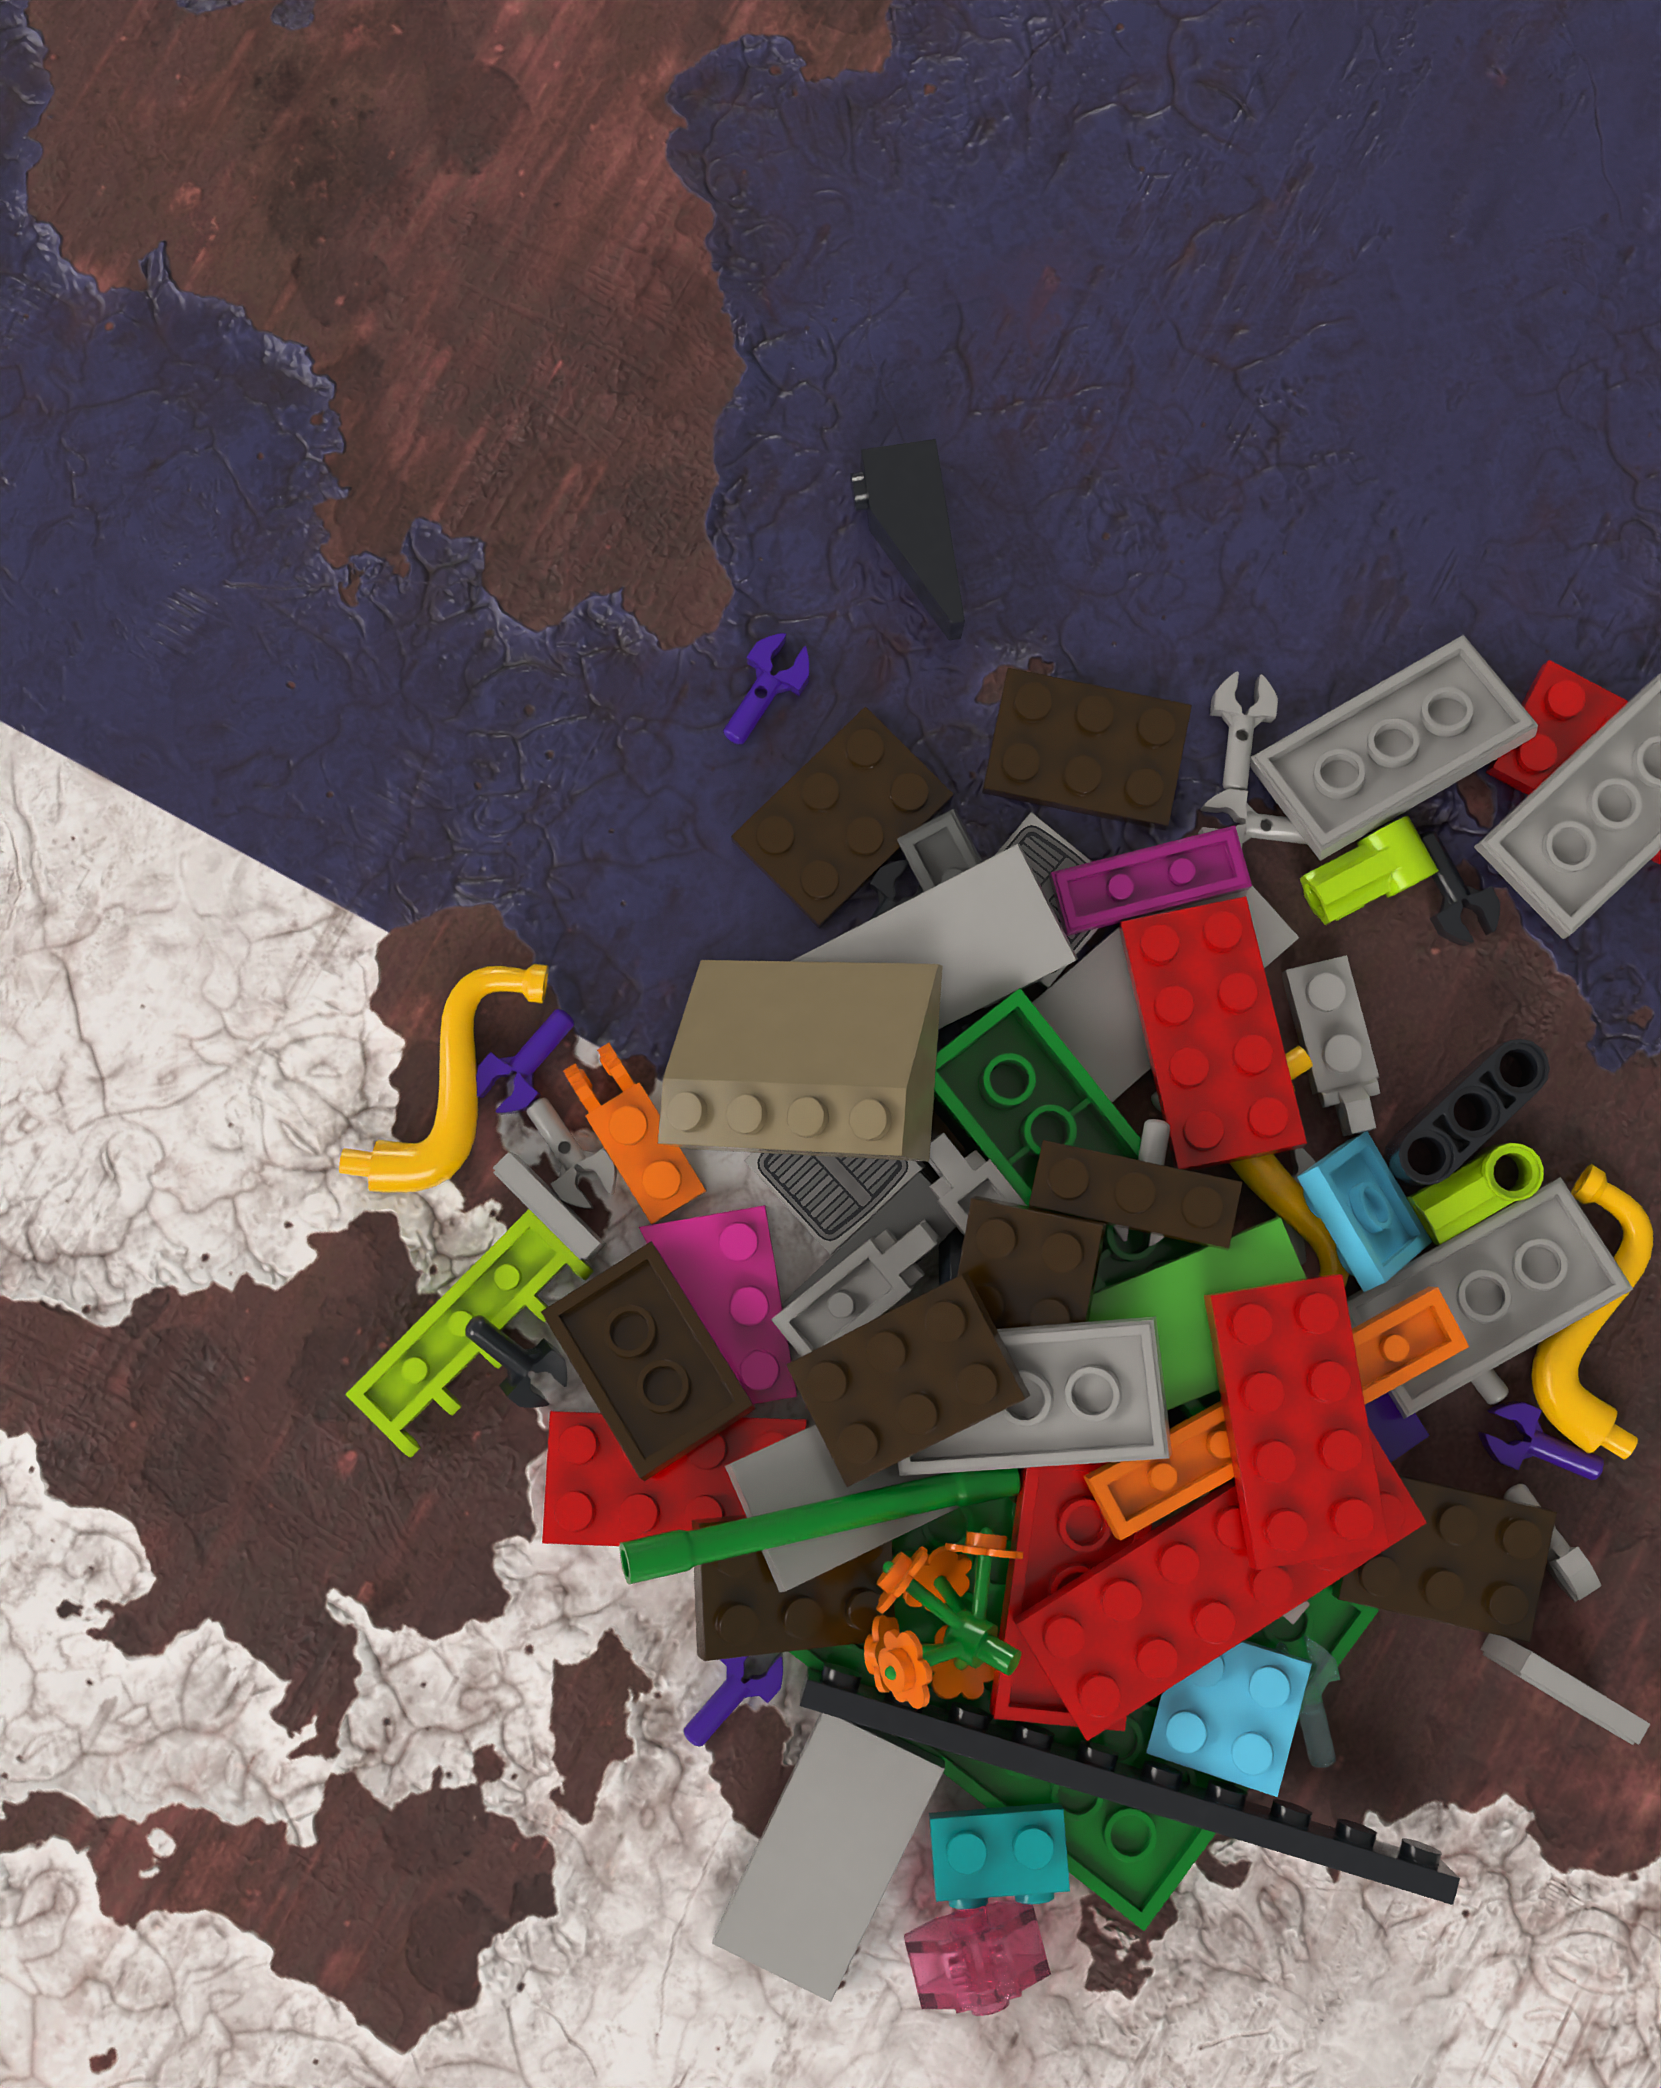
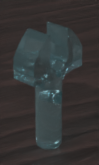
[1275,1636,1340,1768]

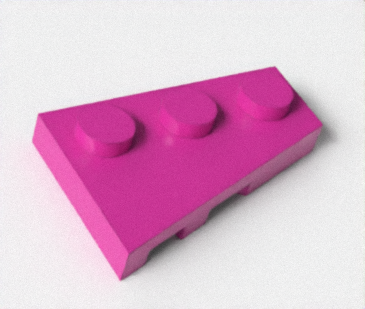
[639,1205,797,1404]

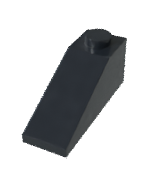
[850,439,965,640]

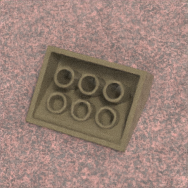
[658,960,943,1162]

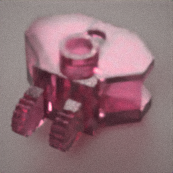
[904,1901,1051,2016]

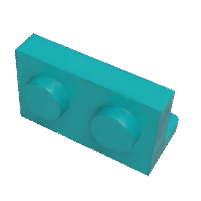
[929,1803,1070,1909]

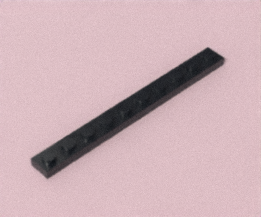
[800,1663,1460,1905]

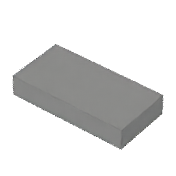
[493,1152,606,1260]

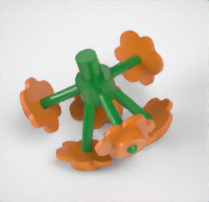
[864,1527,1023,1709]

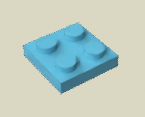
[1297,1131,1432,1292]
[1146,1640,1313,1797]

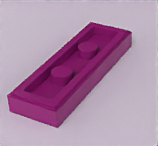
[1049,825,1252,936]

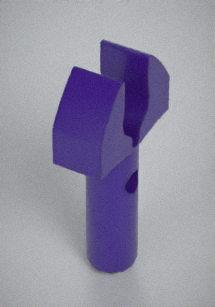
[723,633,810,745]
[476,1009,574,1115]
[1479,1401,1604,1480]
[683,1652,784,1747]

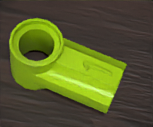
[1299,816,1438,925]
[1407,1143,1544,1245]

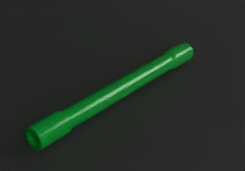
[619,1468,1020,1585]

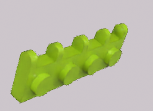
[345,1209,595,1458]

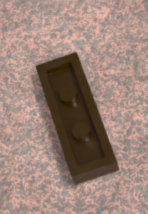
[1029,1140,1242,1251]

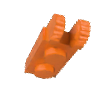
[563,1042,707,1225]

